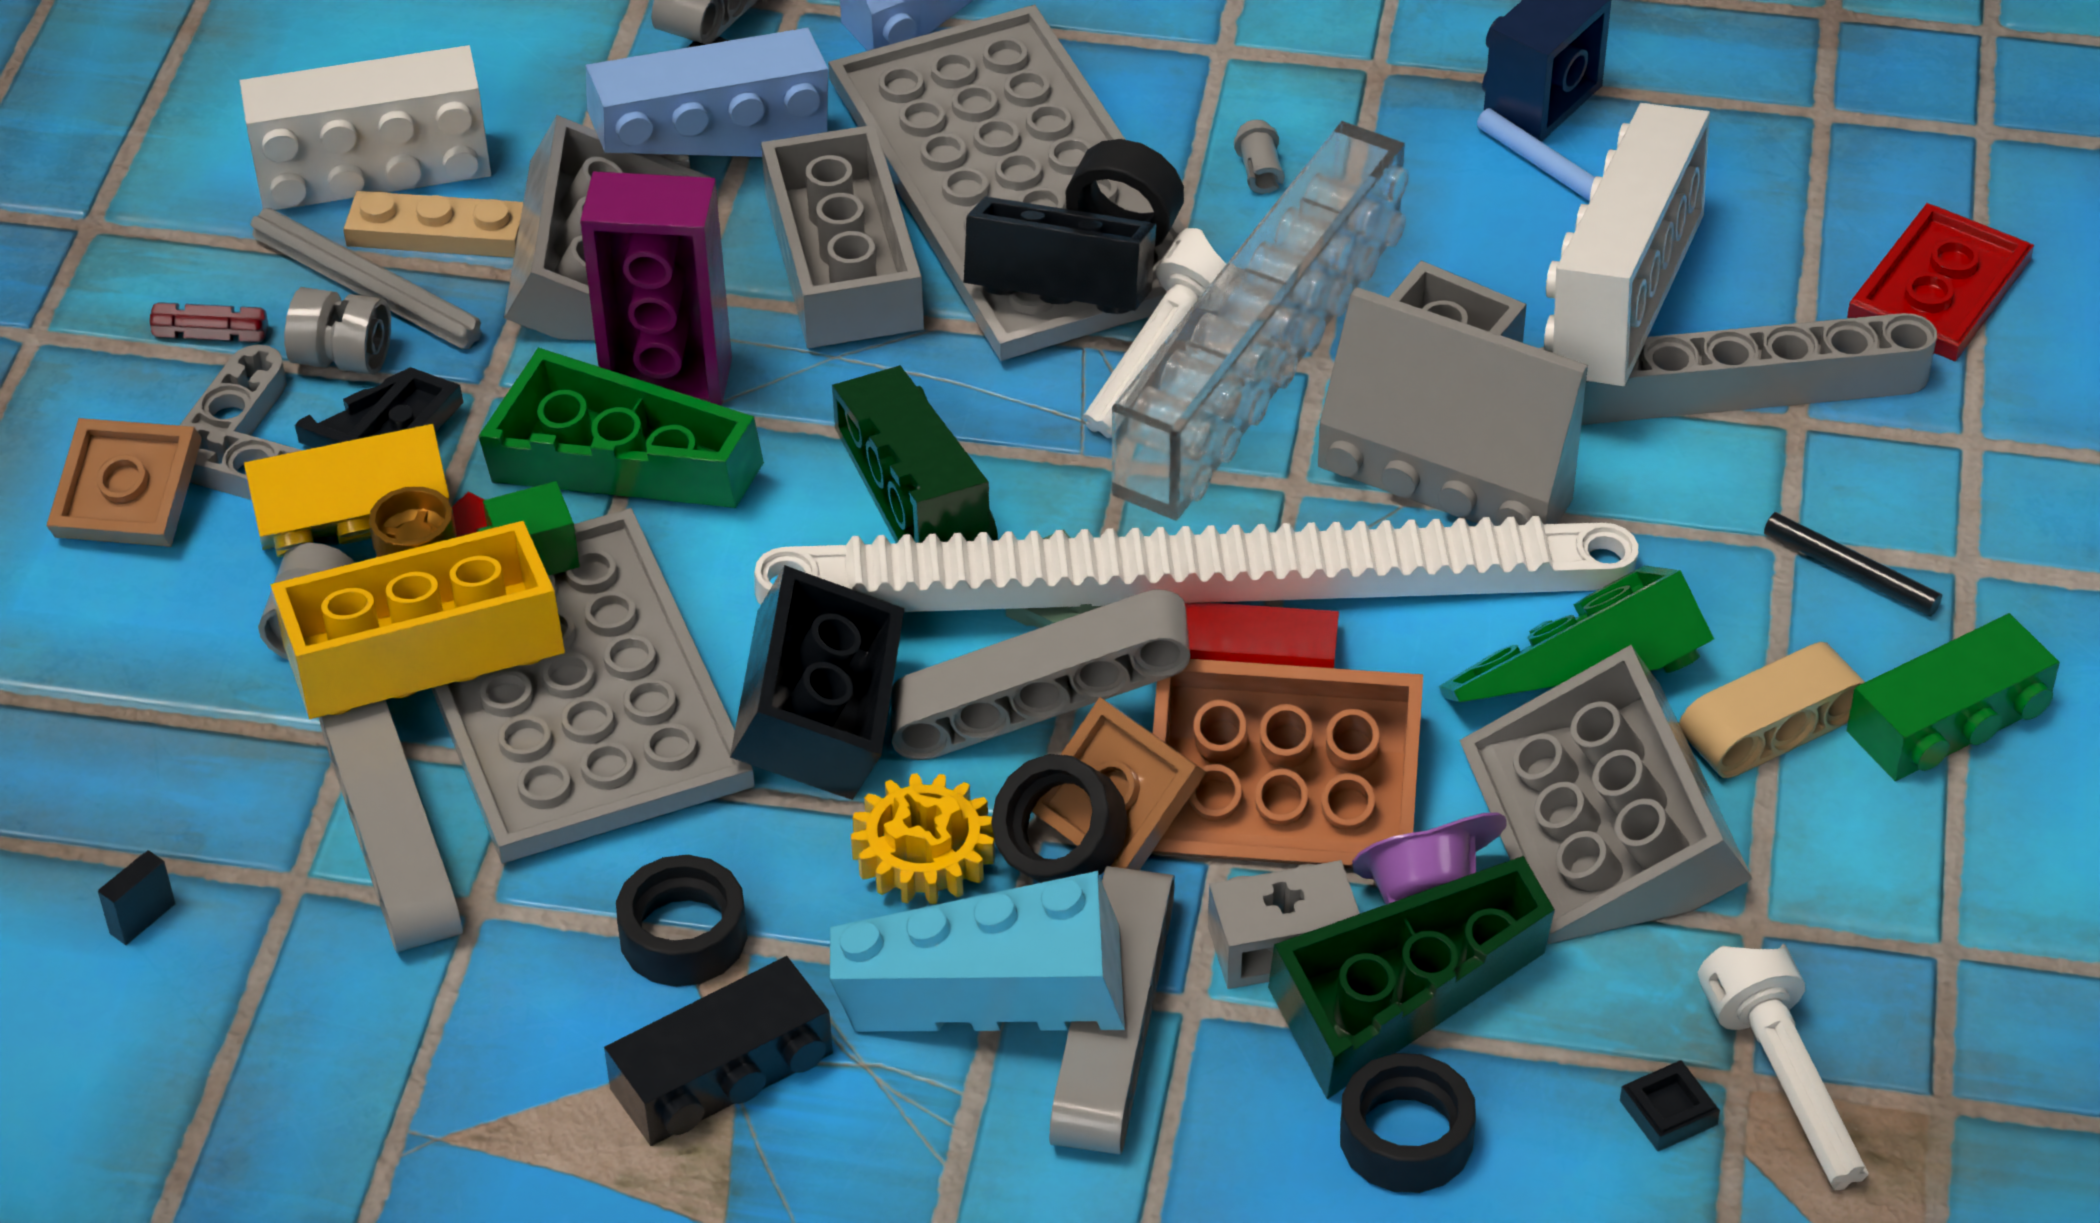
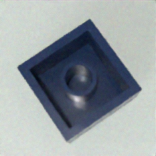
[1482,0,1612,142]

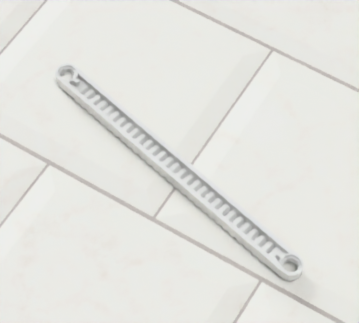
[754,516,1638,612]

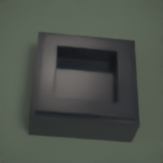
[98,850,175,945]
[1620,1060,1720,1151]

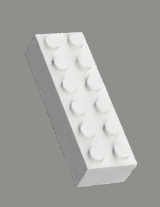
[1544,103,1710,387]

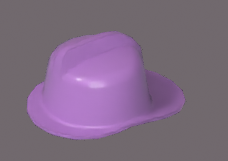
[1352,812,1507,904]

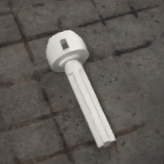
[1083,228,1248,438]
[1698,944,1869,1191]

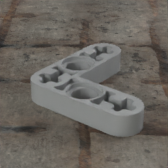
[179,344,302,500]

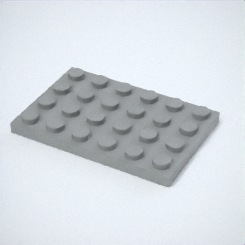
[431,508,755,864]

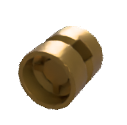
[369,487,456,557]

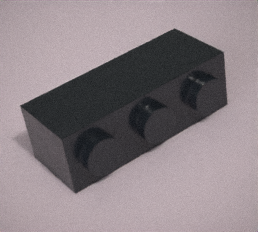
[963,196,1156,314]
[604,956,833,1146]

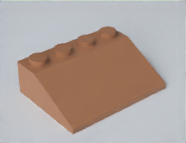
[1151,659,1423,868]

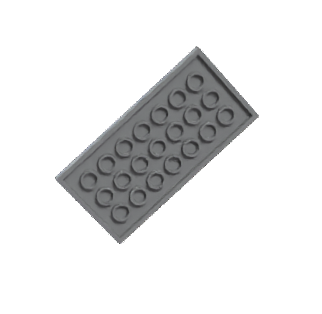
[828,4,1186,361]

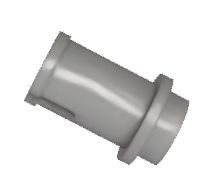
[1234,120,1285,194]

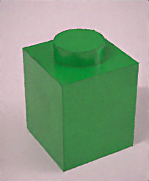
[477,481,580,576]

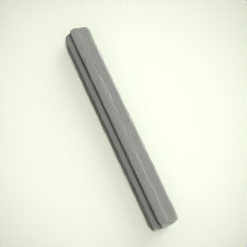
[250,208,482,349]

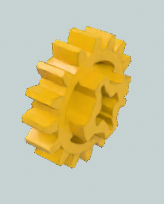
[851,773,995,904]

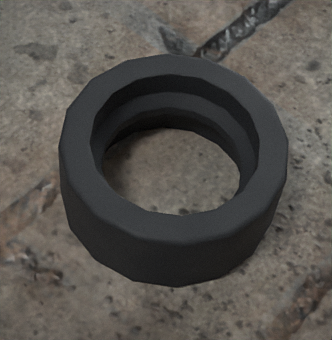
[1065,139,1184,247]
[991,754,1128,883]
[616,855,748,987]
[1340,1053,1476,1193]

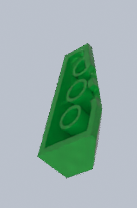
[1439,565,1714,702]

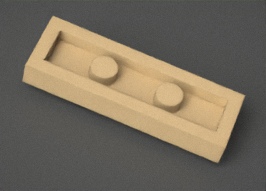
[343,191,523,258]

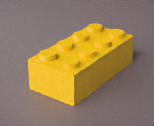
[270,521,565,719]

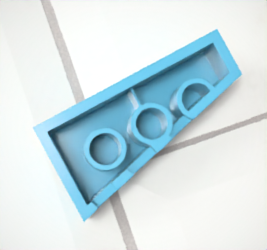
[830,871,1125,1032]

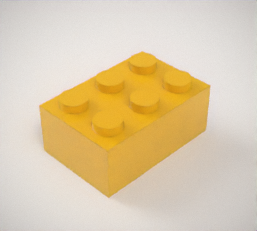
[244,424,449,557]

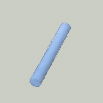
[1477,108,1595,201]

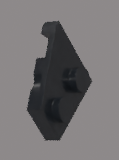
[295,367,464,448]

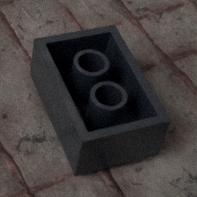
[730,565,905,800]

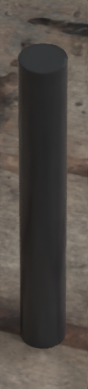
[1764,512,1942,616]

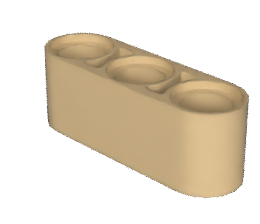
[1679,642,1865,778]

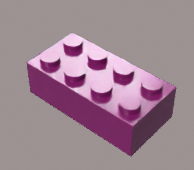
[580,171,732,406]

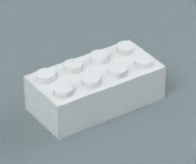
[240,45,491,210]

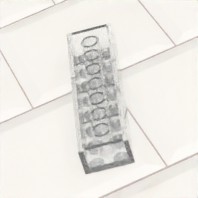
[1112,121,1409,521]

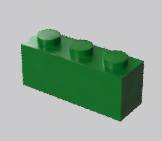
[1846,613,2060,781]

